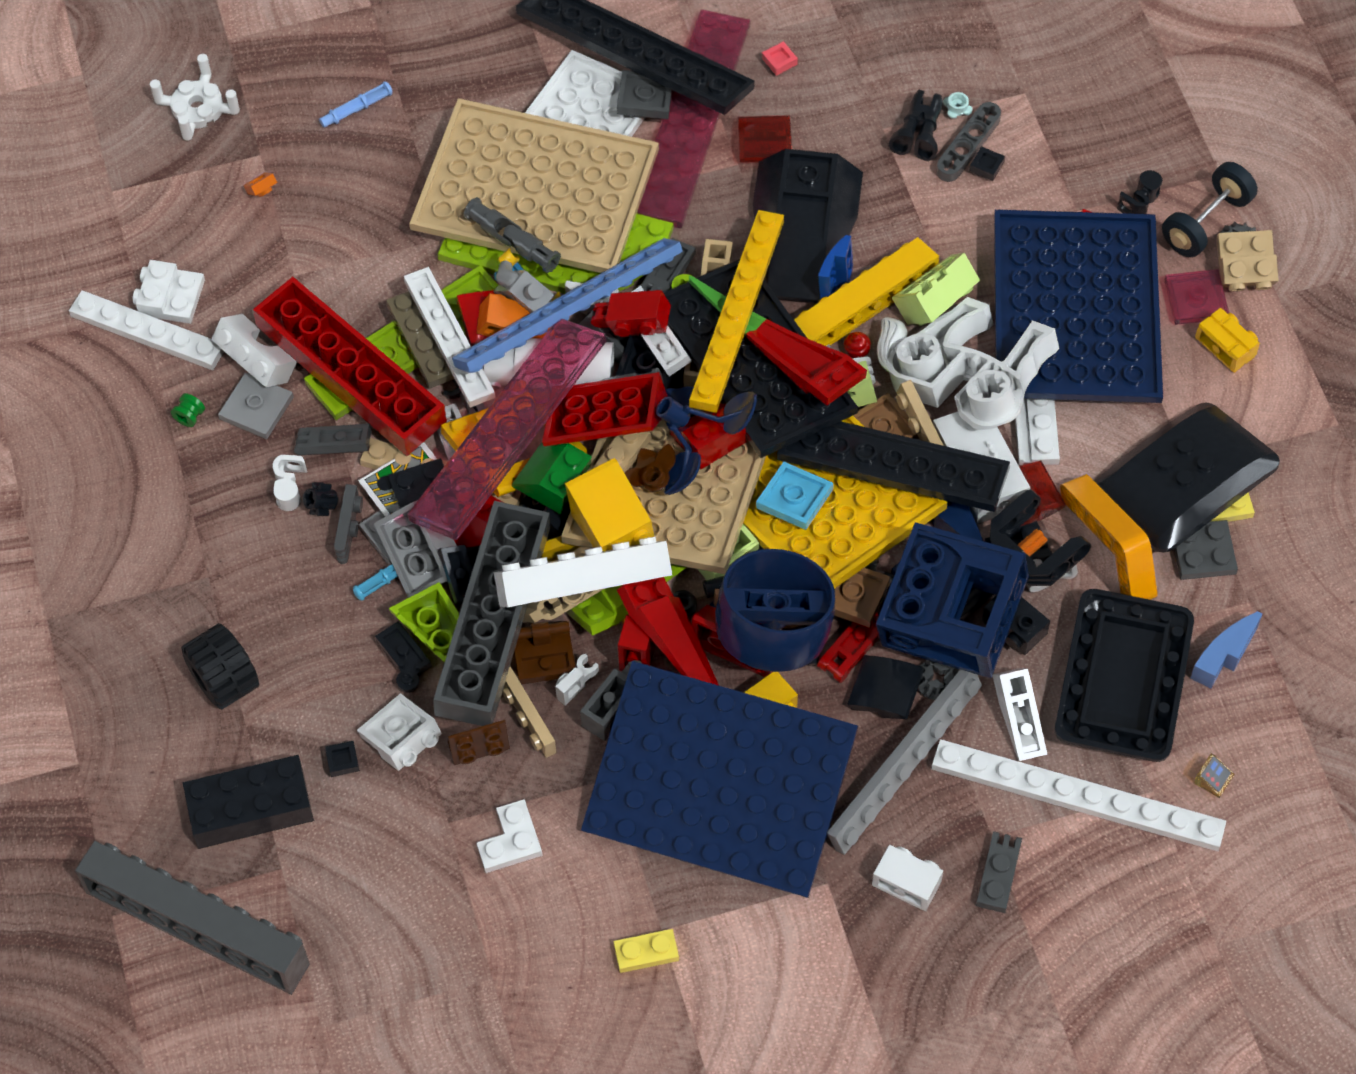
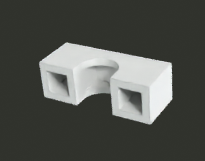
[211,314,297,387]

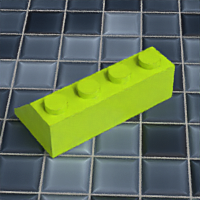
[389,582,459,663]

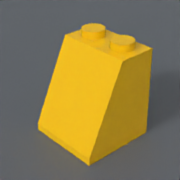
[565,458,654,552]

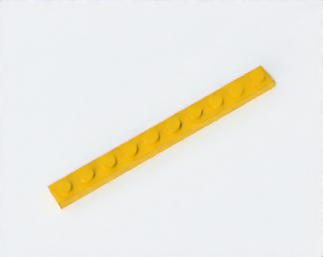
[689,210,784,413]

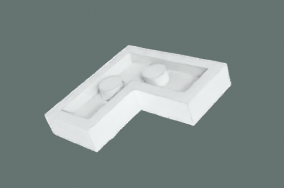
[477,799,542,873]

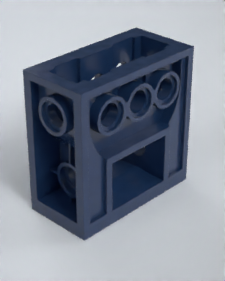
[876,522,1029,679]

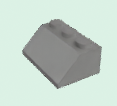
[373,495,457,598]

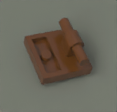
[514,620,575,685]

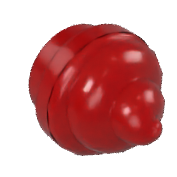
[844,332,871,358]

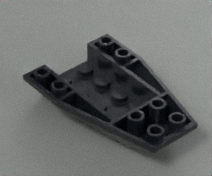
[753,149,863,303]

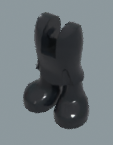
[889,89,943,161]

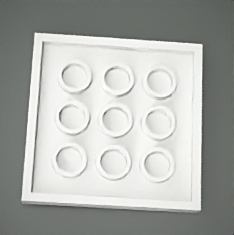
[525,50,646,137]

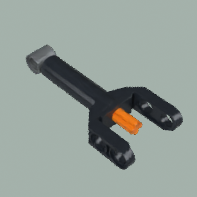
[960,489,1091,621]

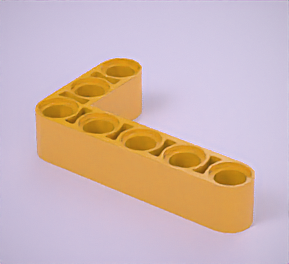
[1059,474,1157,600]

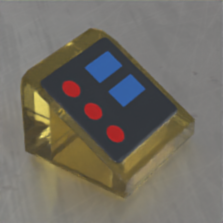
[1194,753,1235,798]

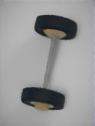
[1162,162,1258,257]

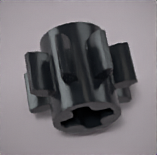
[303,482,338,516]

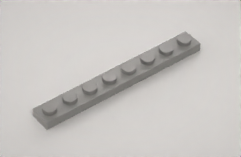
[827,670,982,855]

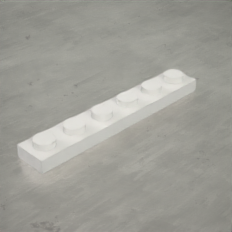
[404,267,495,408]
[69,290,224,370]

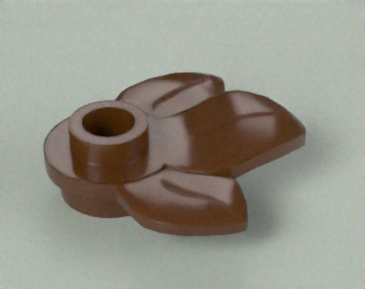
[624,444,676,492]

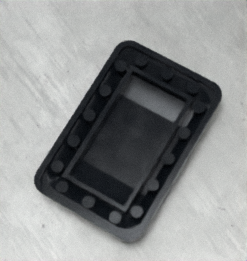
[1095,402,1280,553]
[1055,589,1194,762]

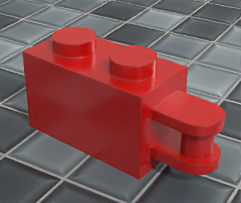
[591,290,671,337]

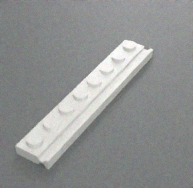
[1015,399,1060,465]

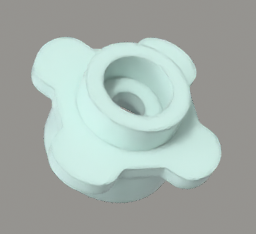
[943,92,972,119]

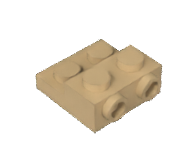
[1217,230,1279,292]

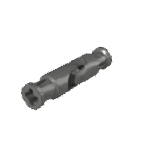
[463,197,561,273]

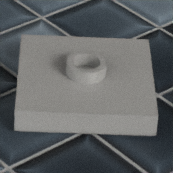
[218,372,294,439]

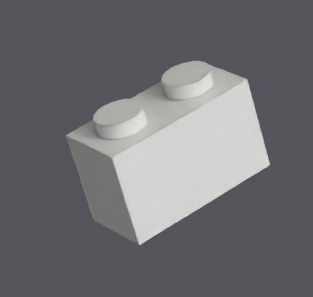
[872,845,943,912]

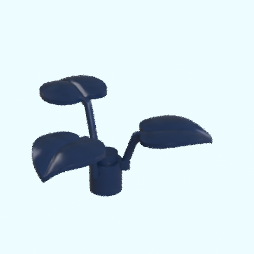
[656,386,757,495]

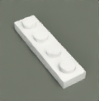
[632,286,692,376]

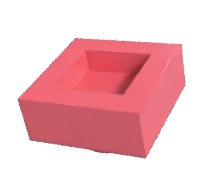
[762,41,798,76]

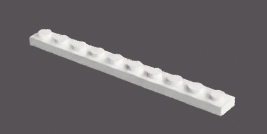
[932,739,1226,851]

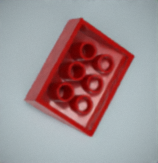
[542,372,668,446]

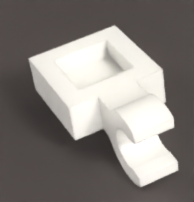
[555,654,599,705]

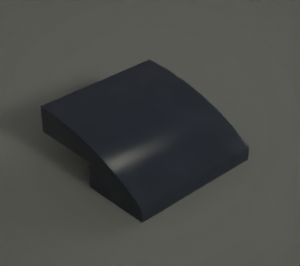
[438,545,480,604]
[847,655,924,719]

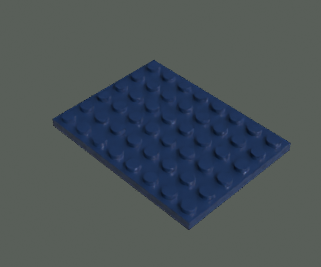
[994,209,1163,403]
[581,661,859,898]

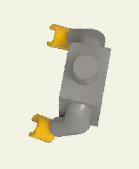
[493,248,561,313]

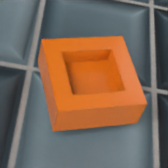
[243,172,278,197]

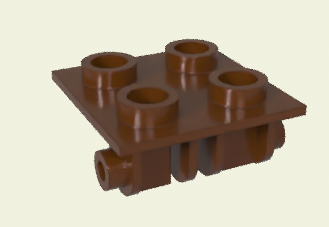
[447,720,510,765]

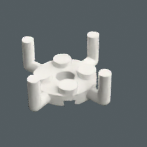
[150,54,240,141]

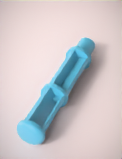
[353,564,398,601]

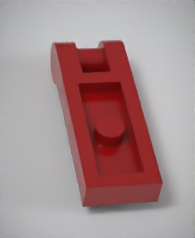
[817,613,880,683]

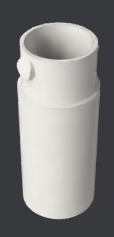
[484,338,614,391]

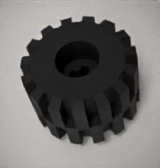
[181,623,259,710]

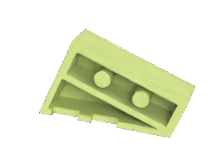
[891,253,980,326]

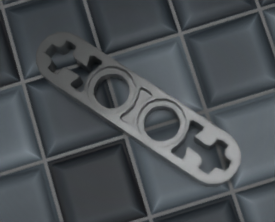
[937,102,1001,182]

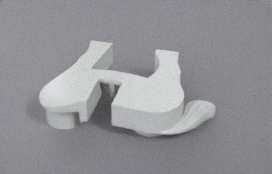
[877,297,1059,429]

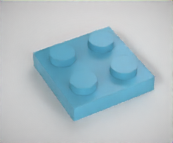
[756,462,833,530]

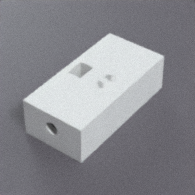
[933,412,1030,524]

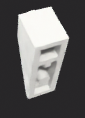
[993,668,1047,761]

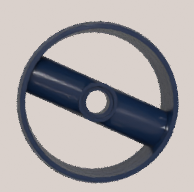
[715,549,835,672]

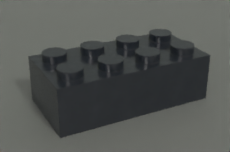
[182,754,314,849]

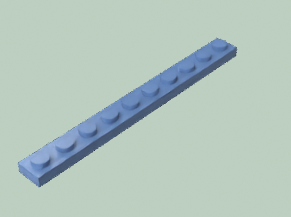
[452,238,683,373]

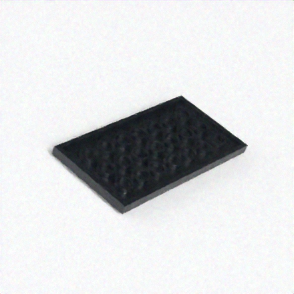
[664,259,858,458]

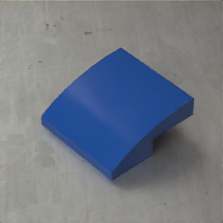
[818,235,853,300]

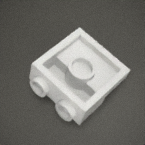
[133,260,205,324]
[357,693,442,771]

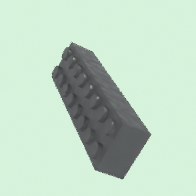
[433,501,550,726]
[75,840,310,995]

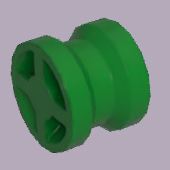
[170,393,205,427]

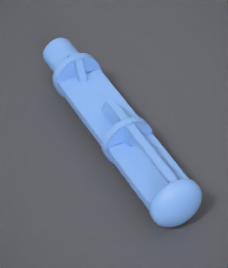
[319,81,392,128]

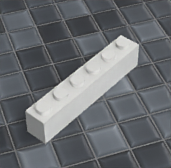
[494,536,672,607]

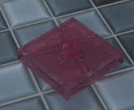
[1164,269,1229,325]

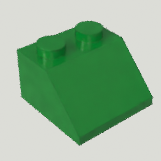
[512,442,592,514]

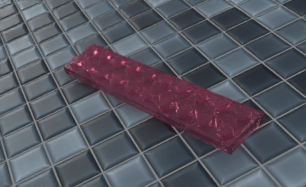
[637,9,750,229]
[407,318,607,541]

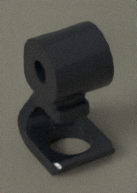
[1117,170,1163,214]

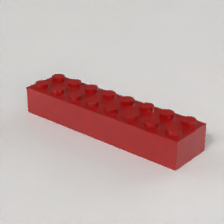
[253,276,447,456]

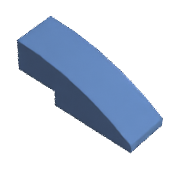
[1190,611,1263,689]

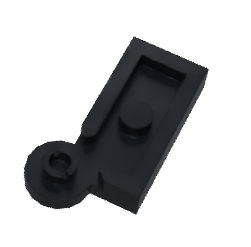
[375,621,432,693]

